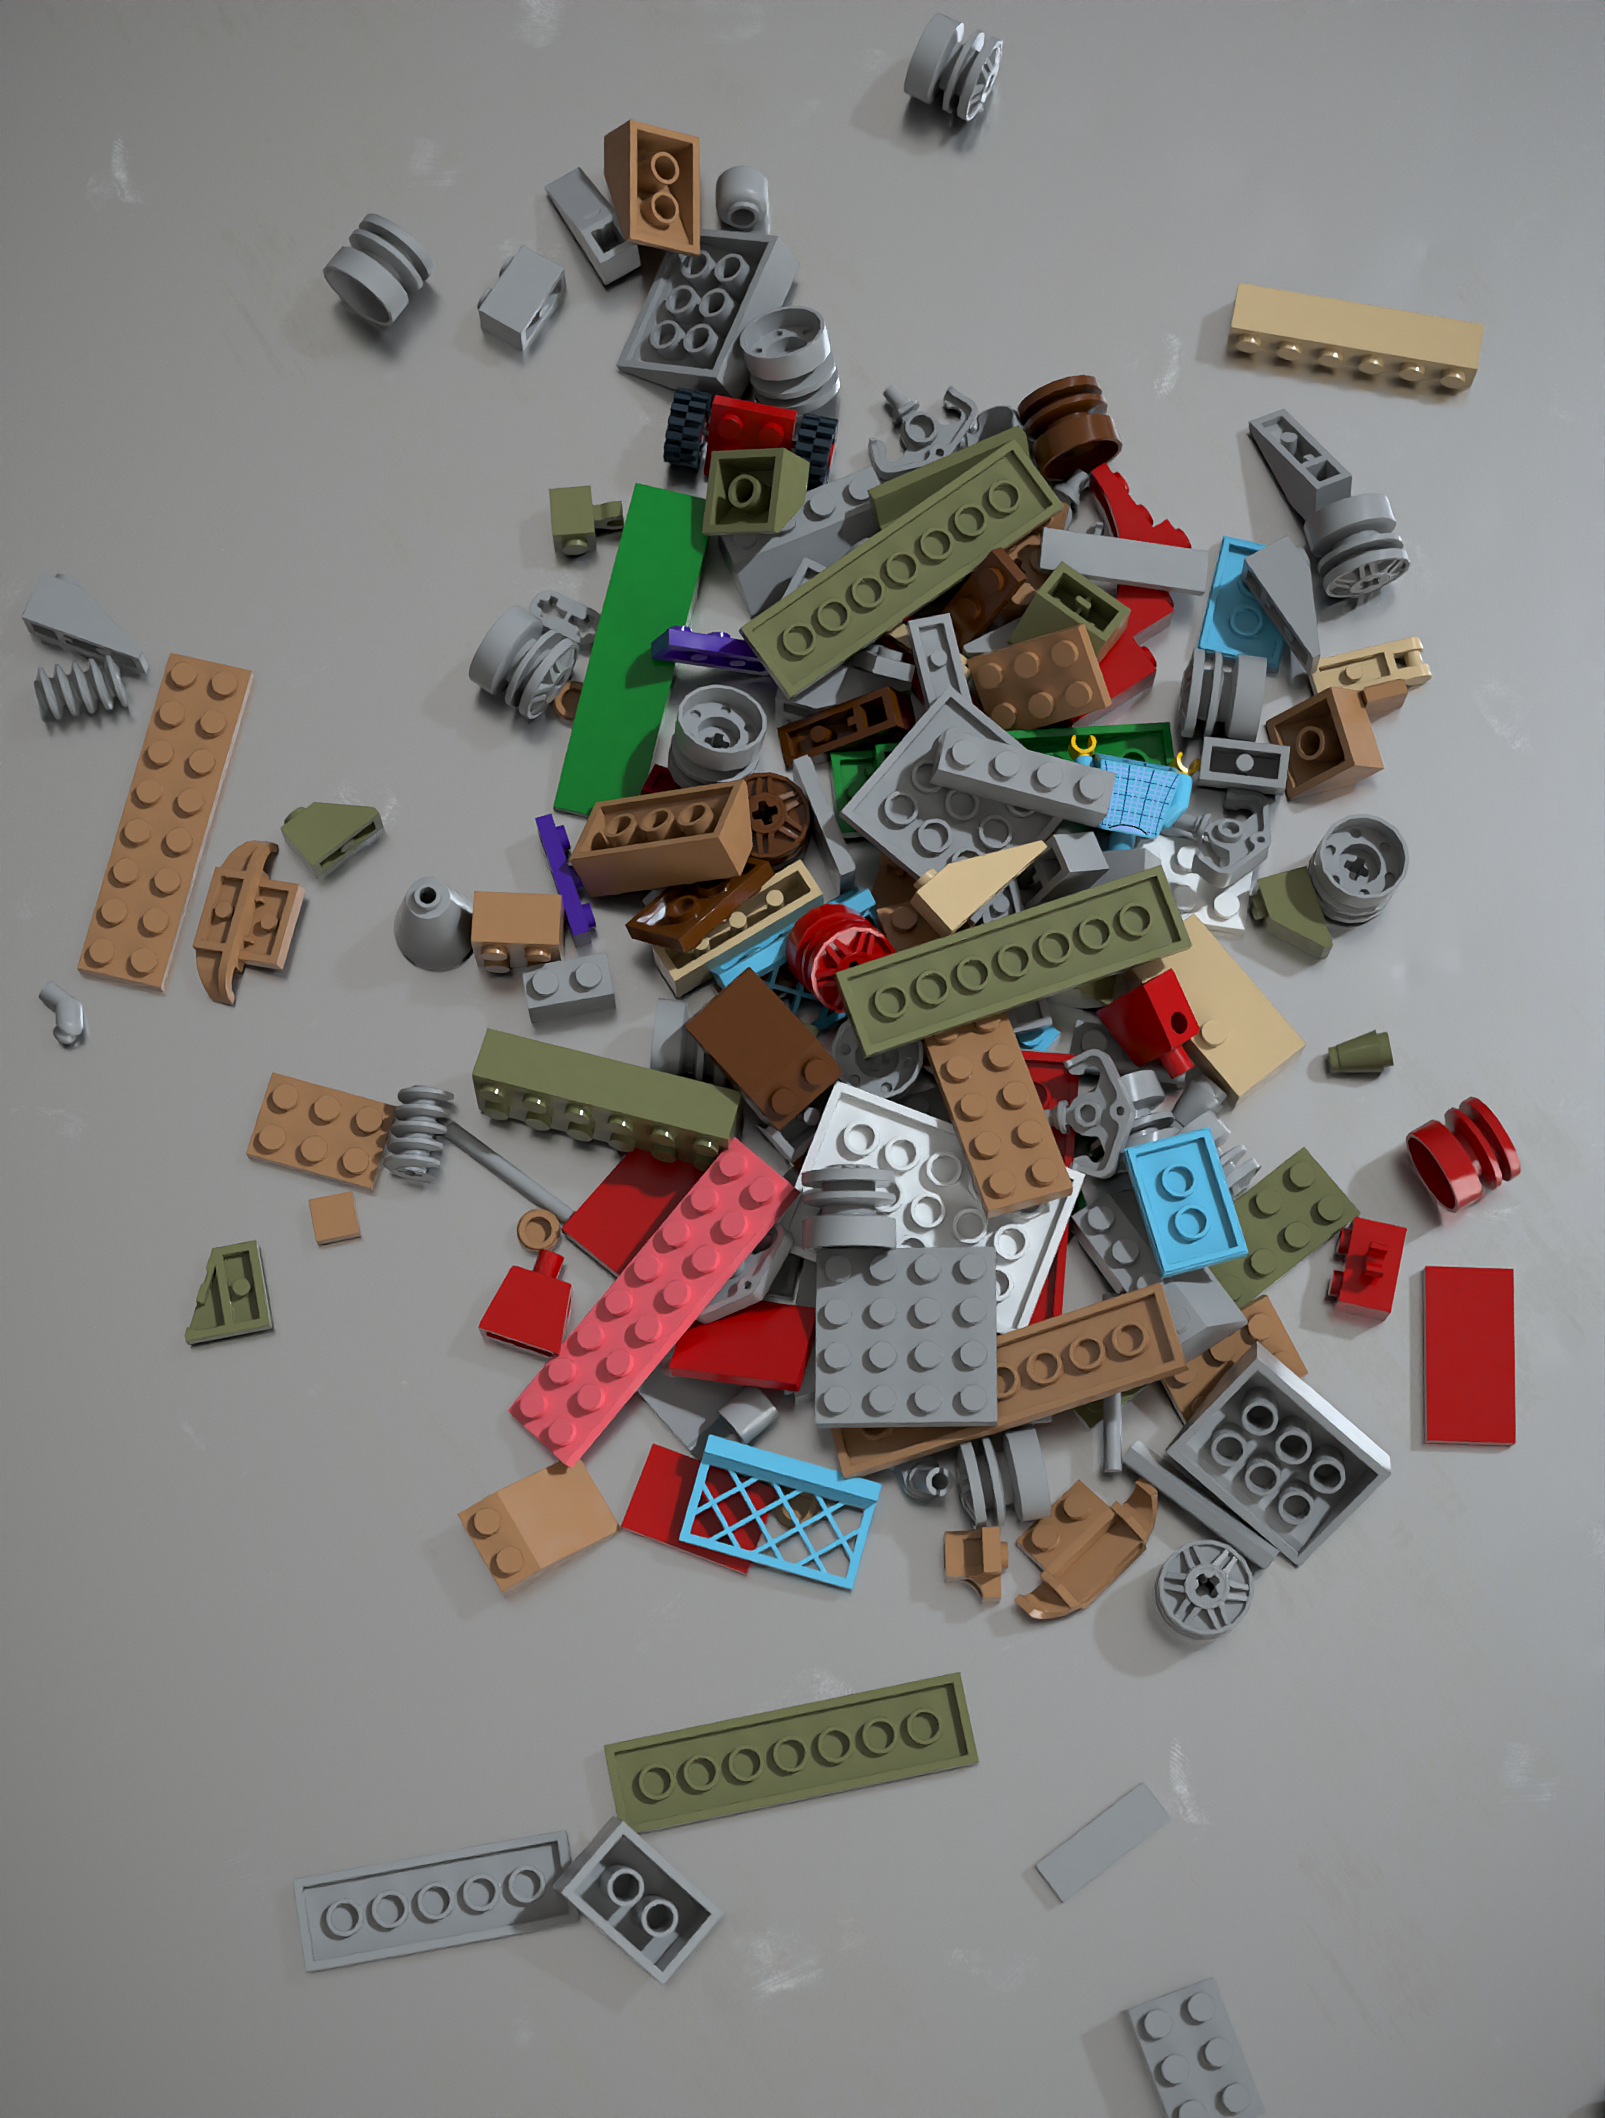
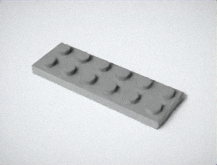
[292,1830,581,1973]

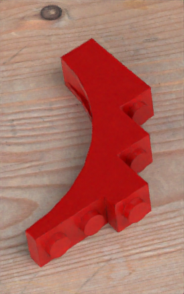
[1059,462,1191,728]

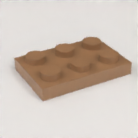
[967,623,1112,731]
[246,1072,397,1192]
[1160,1295,1308,1425]

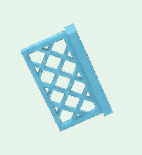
[710,885,881,1032]
[678,1434,882,1590]

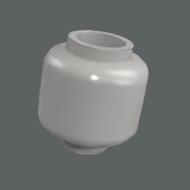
[715,166,769,229]

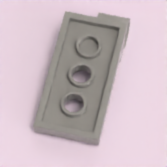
[636,1342,780,1460]

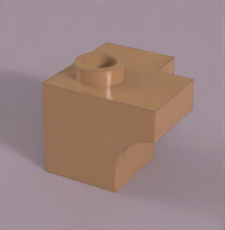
[943,1527,1008,1604]

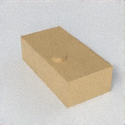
[1123,913,1306,1110]

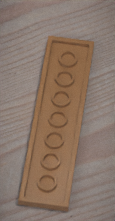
[77,652,254,992]
[876,901,1073,1219]
[830,1282,1189,1479]

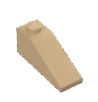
[910,840,1048,937]

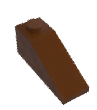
[777,686,916,769]

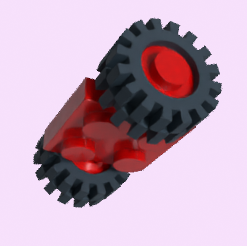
[663,388,839,491]

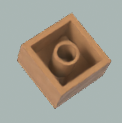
[471,891,566,973]

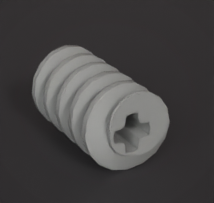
[34,655,127,722]
[383,1085,454,1181]

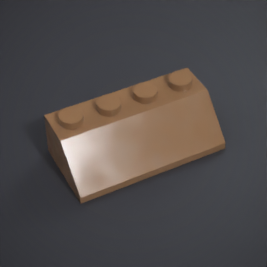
[569,779,753,897]

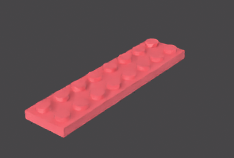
[507,1137,801,1468]

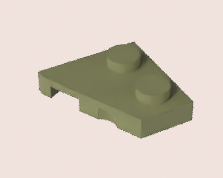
[185,1240,272,1345]

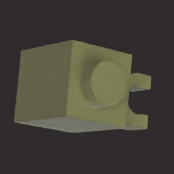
[549,485,624,555]

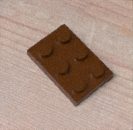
[625,857,775,954]

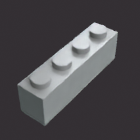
[929,728,1116,828]

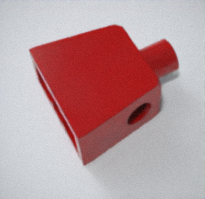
[1096,968,1199,1079]
[478,1249,573,1358]

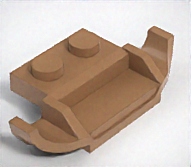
[192,840,305,1004]
[1014,1477,1158,1619]

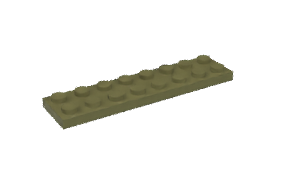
[739,439,1064,701]
[833,865,1193,1059]
[1071,1147,1361,1432]
[604,1672,979,1834]

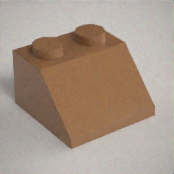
[1265,687,1385,800]

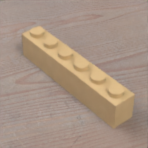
[1227,282,1485,388]

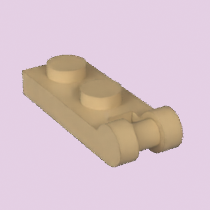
[1308,637,1432,695]

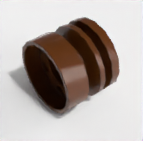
[1017,375,1123,482]
[742,772,810,874]

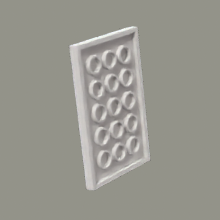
[780,1080,1085,1334]

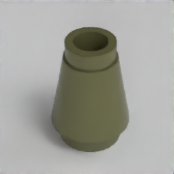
[1328,1029,1394,1073]

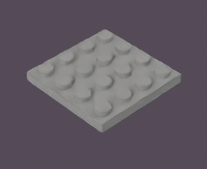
[839,685,1063,927]
[815,1247,998,1428]

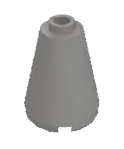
[394,877,473,970]

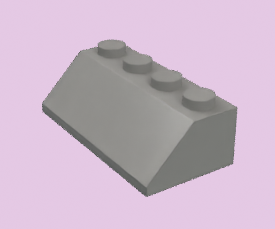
[718,466,881,619]
[1071,1190,1248,1362]

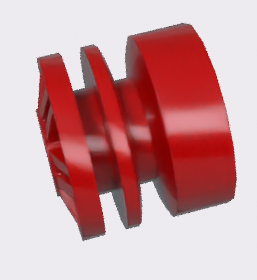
[785,904,895,1014]
[1406,1097,1521,1213]

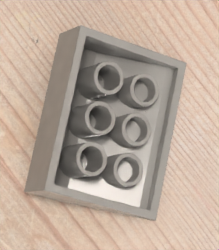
[616,228,800,401]
[1166,1341,1391,1567]

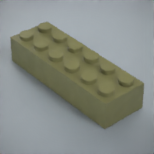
[472,1028,744,1172]

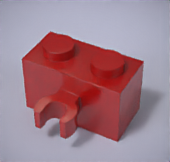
[1328,1217,1407,1321]

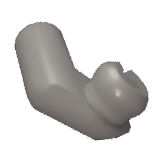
[39,981,84,1044]

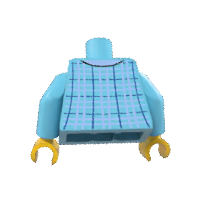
[1068,735,1201,851]

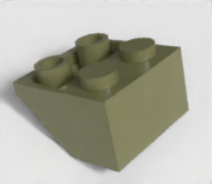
[1008,561,1131,664]

